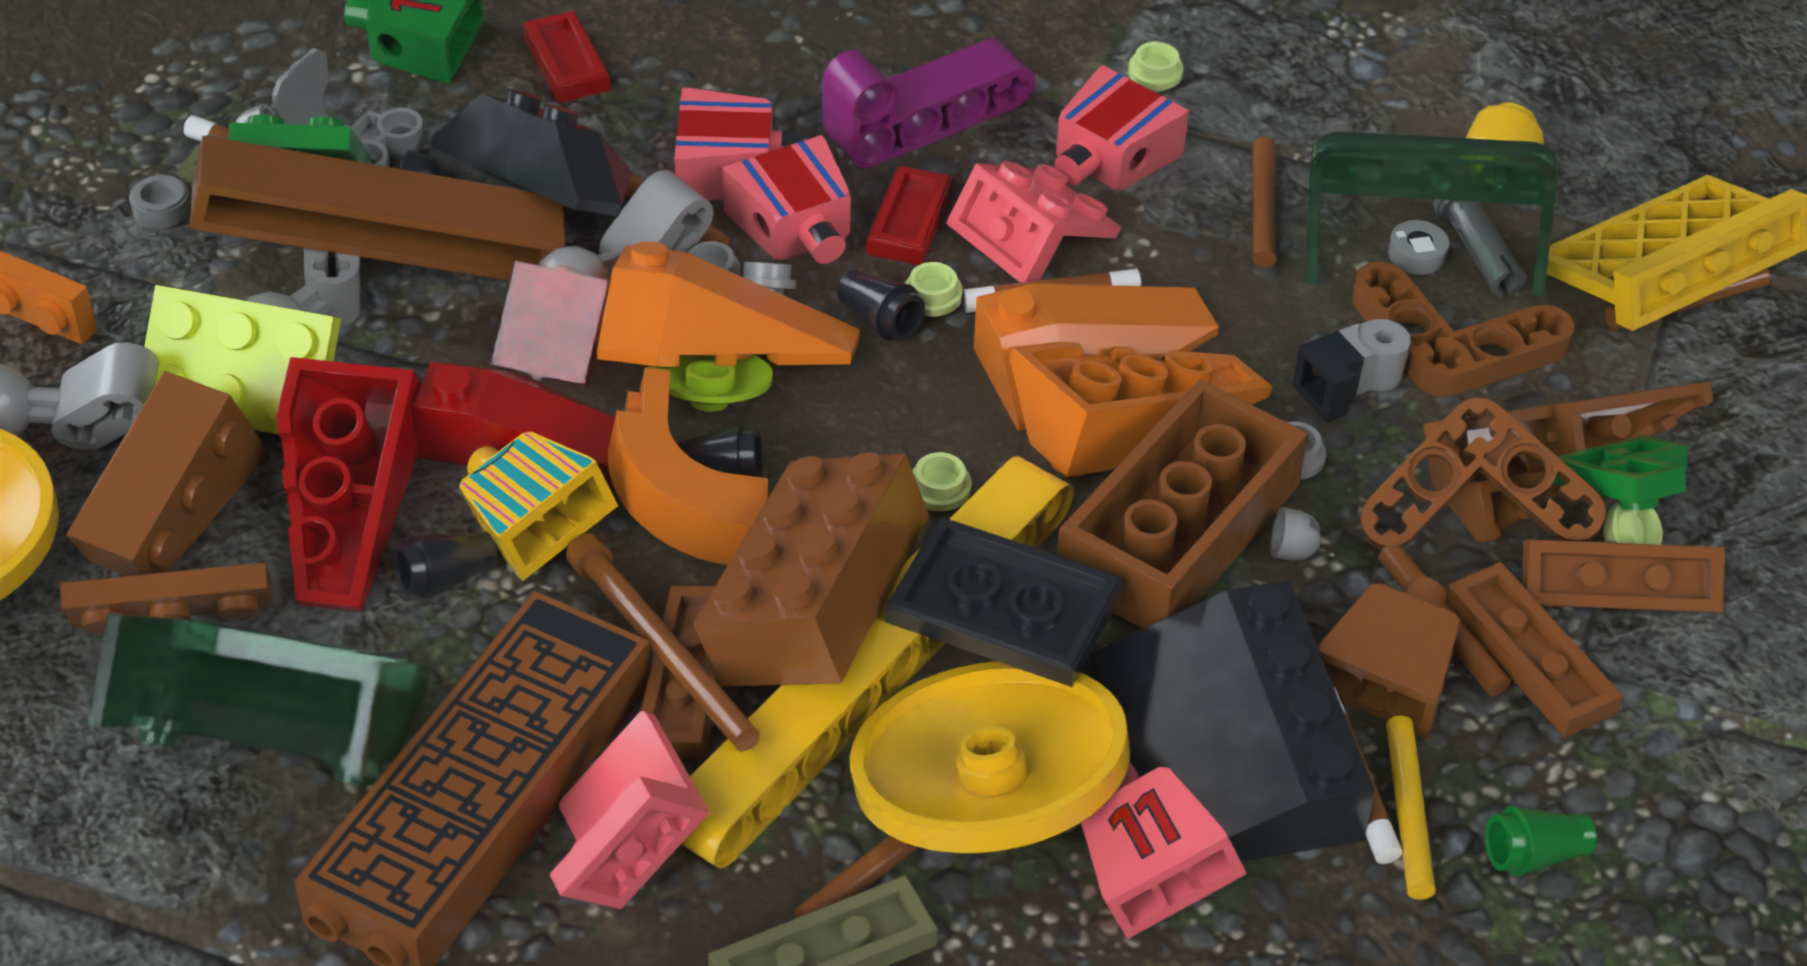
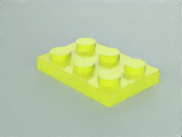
[144,285,341,434]

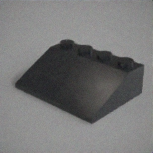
[1091,580,1375,862]

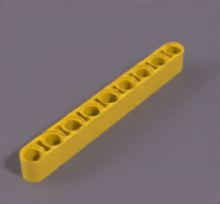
[681,456,1074,869]

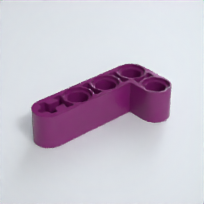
[823,38,1036,168]

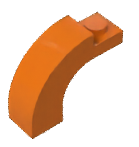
[608,367,768,565]

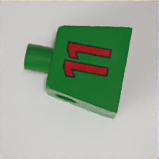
[344,0,484,84]

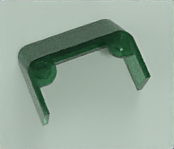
[1305,132,1558,296]
[87,613,431,786]

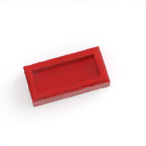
[523,11,611,103]
[866,166,953,265]

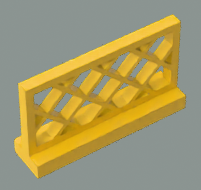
[1533,175,1807,331]

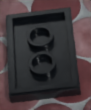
[885,516,1124,687]

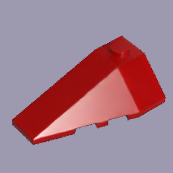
[276,357,421,612]
[412,361,616,488]

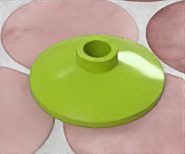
[649,354,773,412]

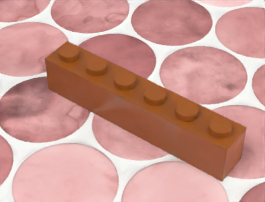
[190,135,565,285]

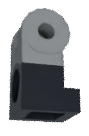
[1292,319,1411,423]

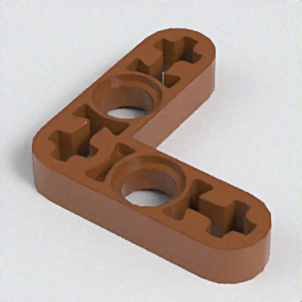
[1352,261,1574,397]
[1360,397,1606,550]

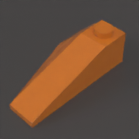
[597,241,860,367]
[974,283,1219,431]
[1009,341,1273,477]

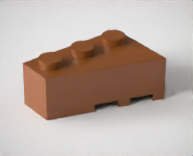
[66,370,269,576]

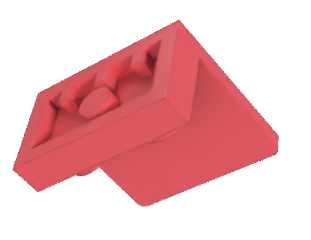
[946,161,1121,283]
[549,711,710,909]

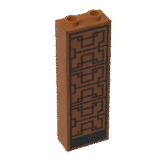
[294,590,651,966]

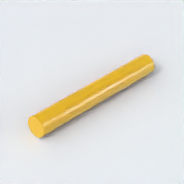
[1386,715,1436,900]

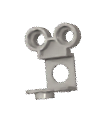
[272,48,424,167]

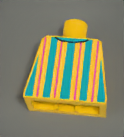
[459,432,618,581]

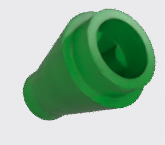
[1485,806,1597,877]

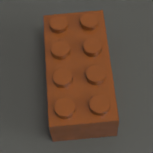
[1057,379,1308,629]
[693,452,929,687]

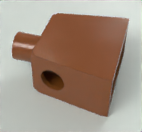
[1318,576,1461,739]

